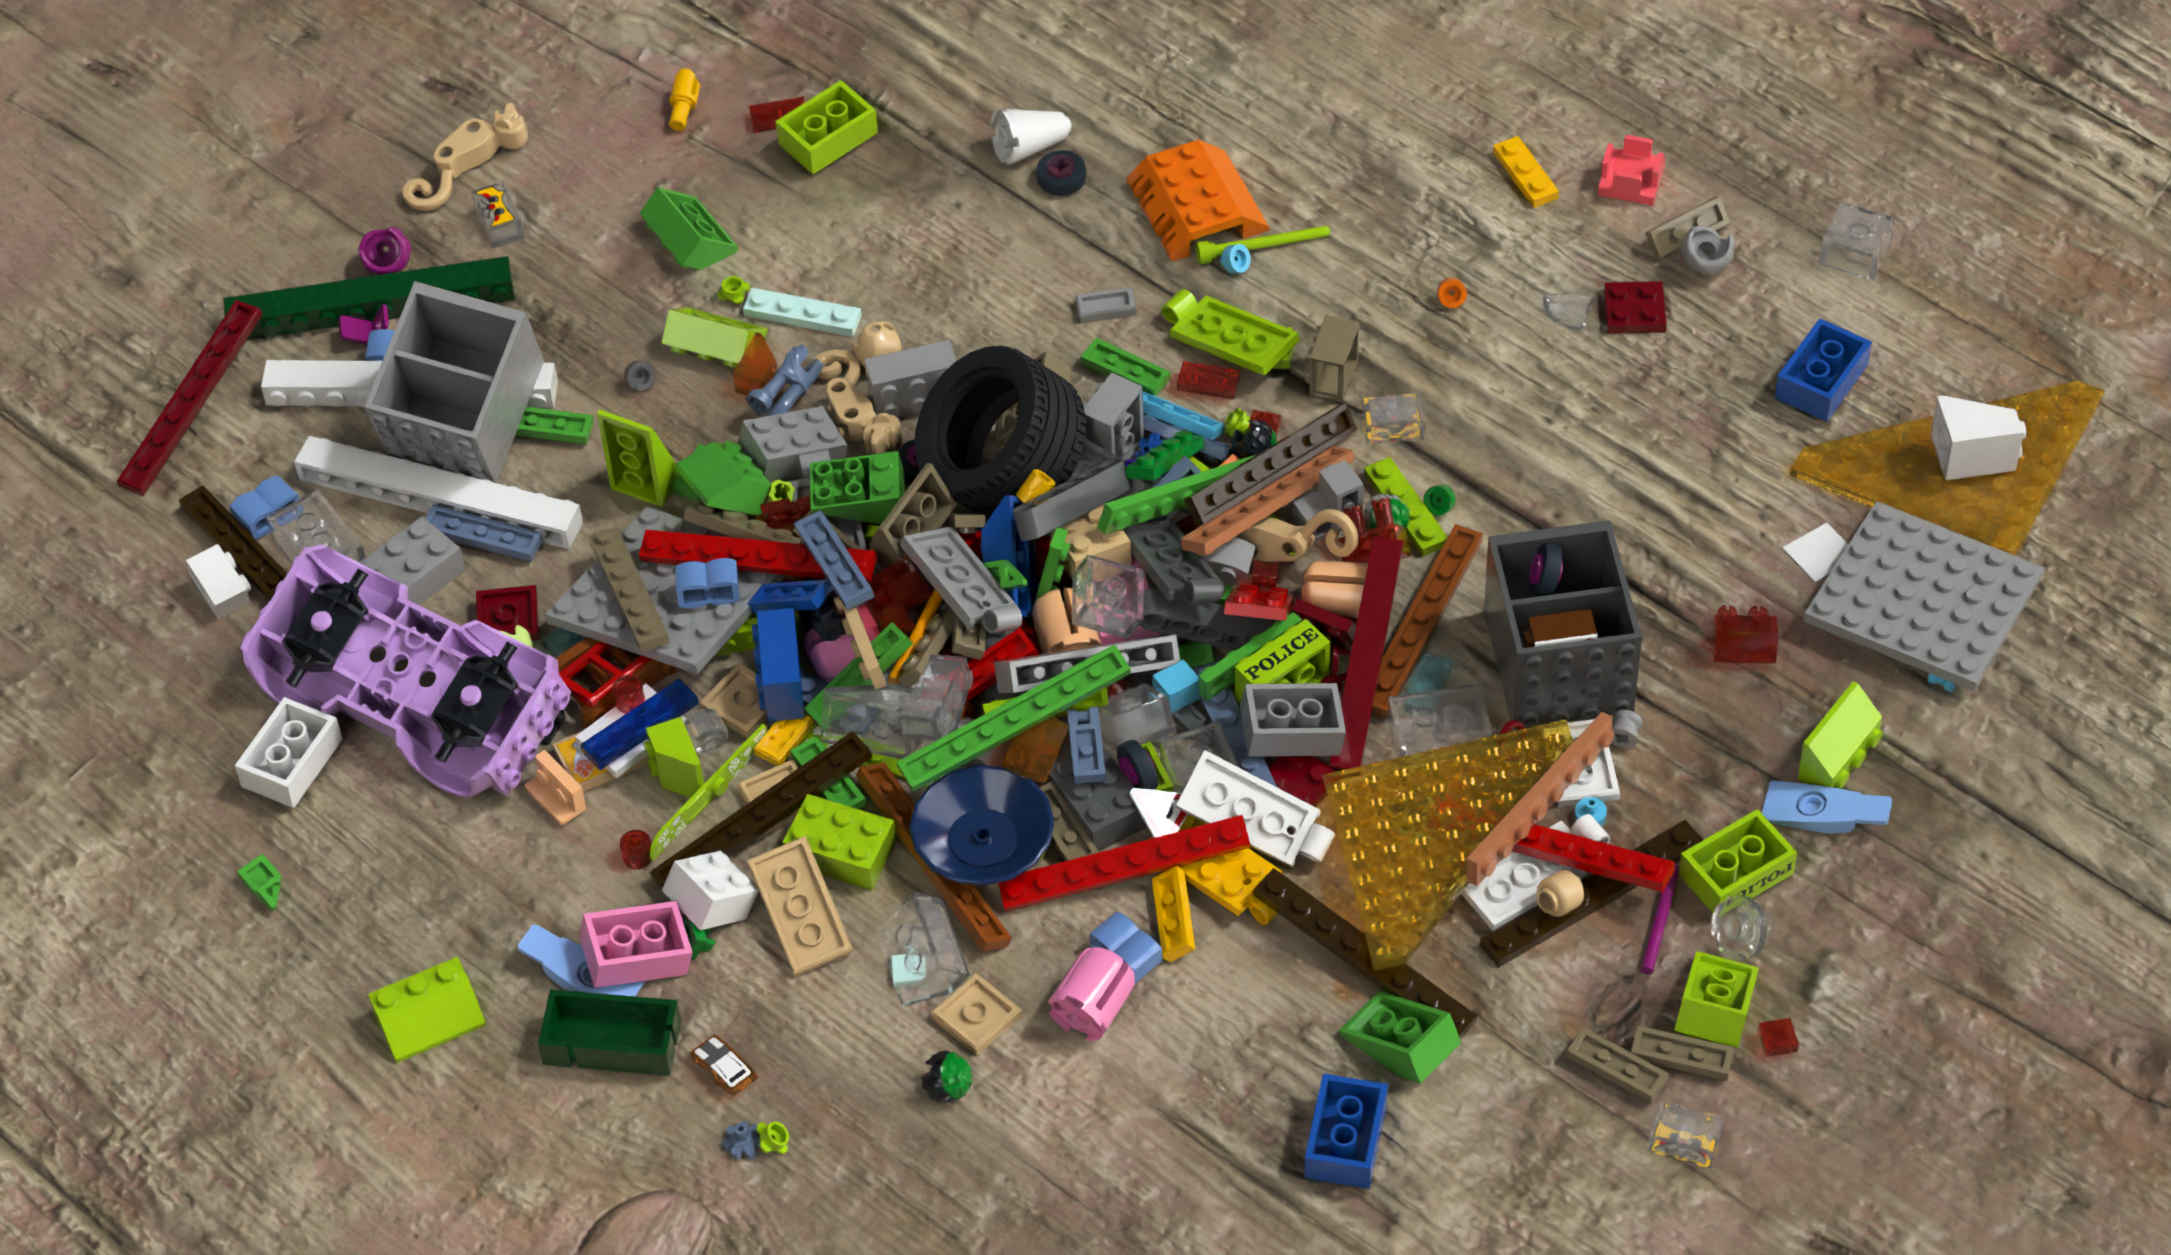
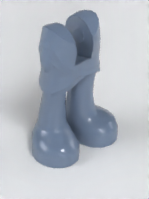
[746,344,824,417]

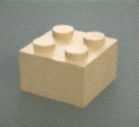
[1050,503,1132,587]

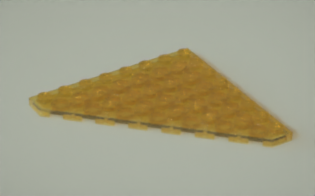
[1790,380,2105,556]
[1322,719,1574,971]

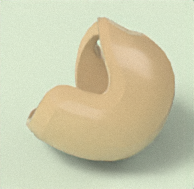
[851,321,901,367]

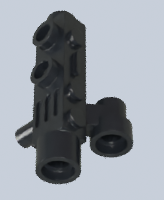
[803,577,845,642]

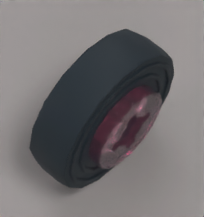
[1036,150,1087,196]

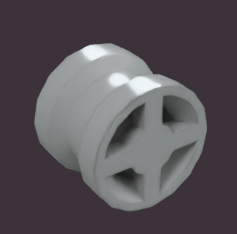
[1612,710,1643,748]

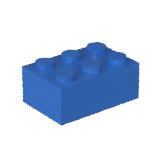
[1775,318,1872,422]
[752,608,805,722]
[1305,1073,1388,1189]

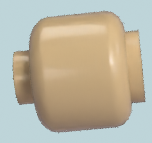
[1536,870,1584,917]

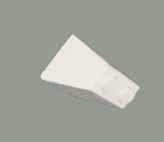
[1930,396,2026,480]

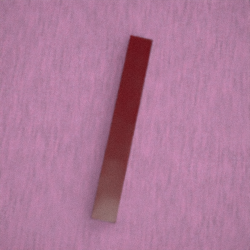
[116,300,263,496]
[1329,536,1404,774]

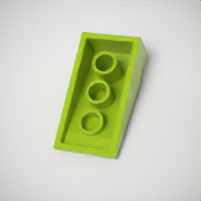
[597,409,678,508]

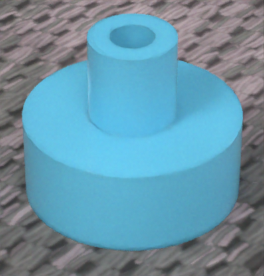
[1220,244,1251,274]
[1575,797,1607,827]

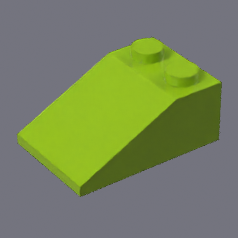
[1674,951,1759,1048]

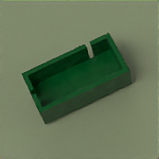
[538,989,682,1076]

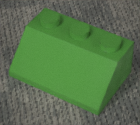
[639,187,739,270]
[675,441,771,516]

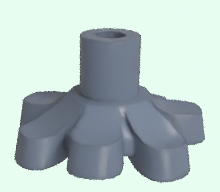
[723,1121,760,1160]

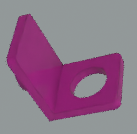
[339,304,389,344]

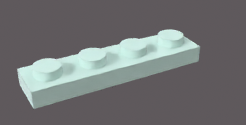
[743,288,862,337]

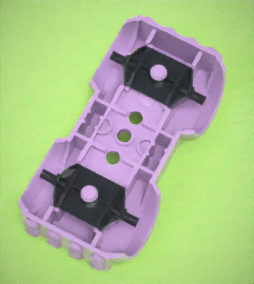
[240,544,572,798]

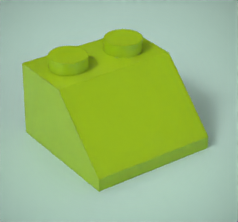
[643,717,704,798]

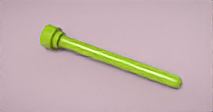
[1195,226,1330,265]

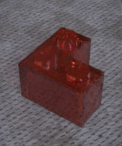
[865,555,933,635]

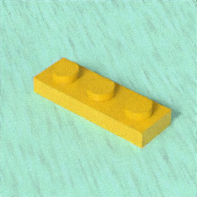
[1493,136,1559,208]
[1152,865,1196,963]

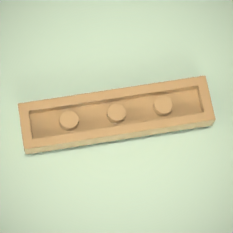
[833,597,887,690]

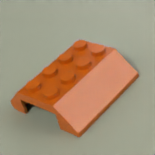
[1126,139,1269,261]

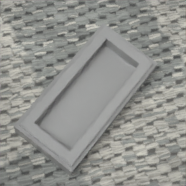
[1075,287,1137,323]

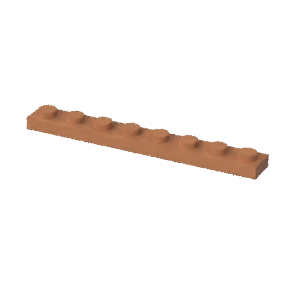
[1181,446,1355,556]
[1466,712,1614,886]

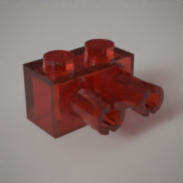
[1338,498,1412,563]
[1712,605,1778,663]

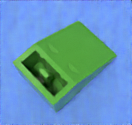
[810,451,905,524]

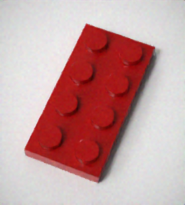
[1224,584,1295,621]

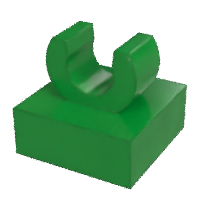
[683,917,716,960]

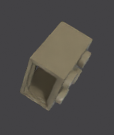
[1305,315,1359,403]

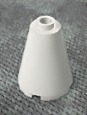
[990,109,1071,165]

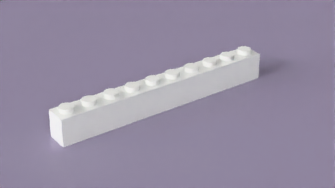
[261,360,558,408]
[294,436,583,549]

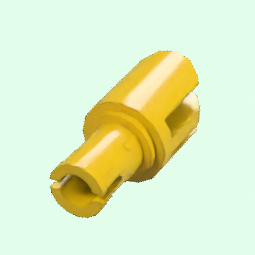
[669,68,701,131]

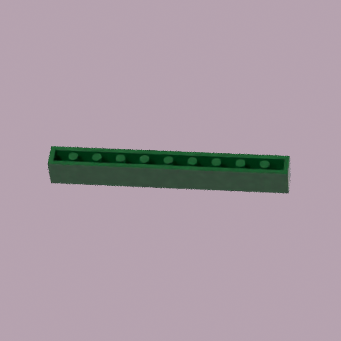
[223,256,515,340]

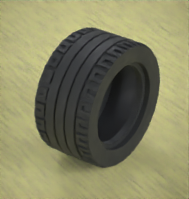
[914,345,1086,519]

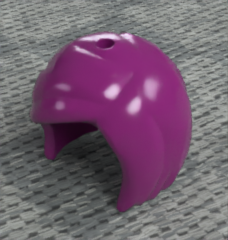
[358,226,412,275]

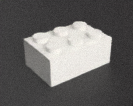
[235,697,343,808]

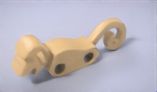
[402,103,528,211]
[813,349,903,454]
[1235,509,1358,562]

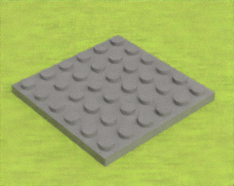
[1803,501,2045,692]
[545,507,786,674]

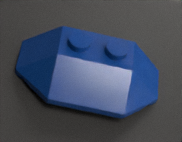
[980,495,1038,619]

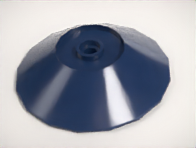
[909,765,1055,886]

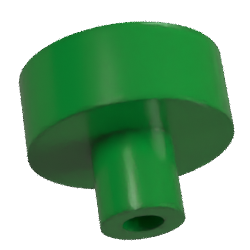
[1423,484,1456,516]

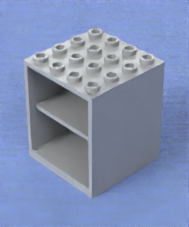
[364,281,544,483]

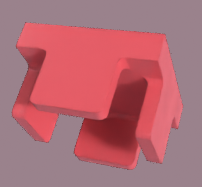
[1598,135,1665,206]

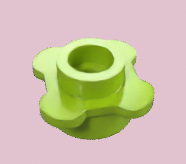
[717,276,750,304]
[1224,408,1250,437]
[756,1121,789,1155]

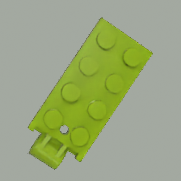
[1161,289,1300,376]

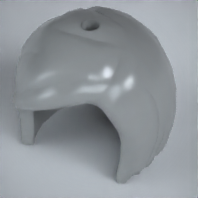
[1680,226,1735,276]

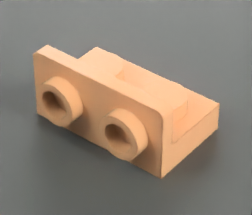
[525,750,586,825]

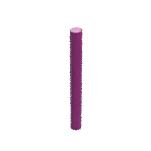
[1641,864,1679,975]

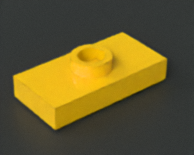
[753,714,815,766]

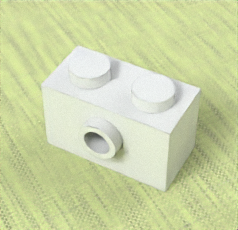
[186,544,251,619]

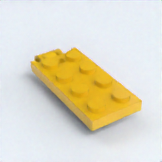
[1149,814,1282,925]

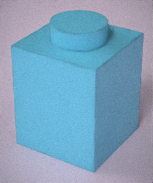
[1151,660,1200,715]

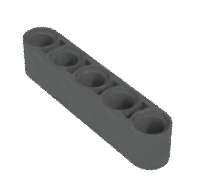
[1012,458,1131,541]
[1138,589,1277,650]

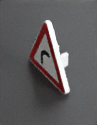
[1129,788,1188,838]

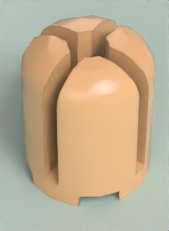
[1301,560,1368,624]
[1032,588,1102,654]

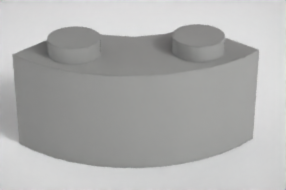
[1202,537,1256,586]

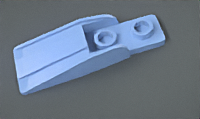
[1762,780,1892,833]
[518,924,646,996]

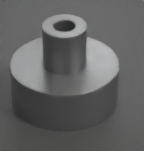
[624,361,655,391]

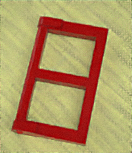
[559,641,653,708]

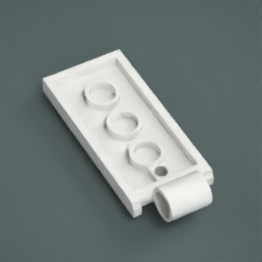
[1175,750,1335,868]
[1456,814,1611,931]

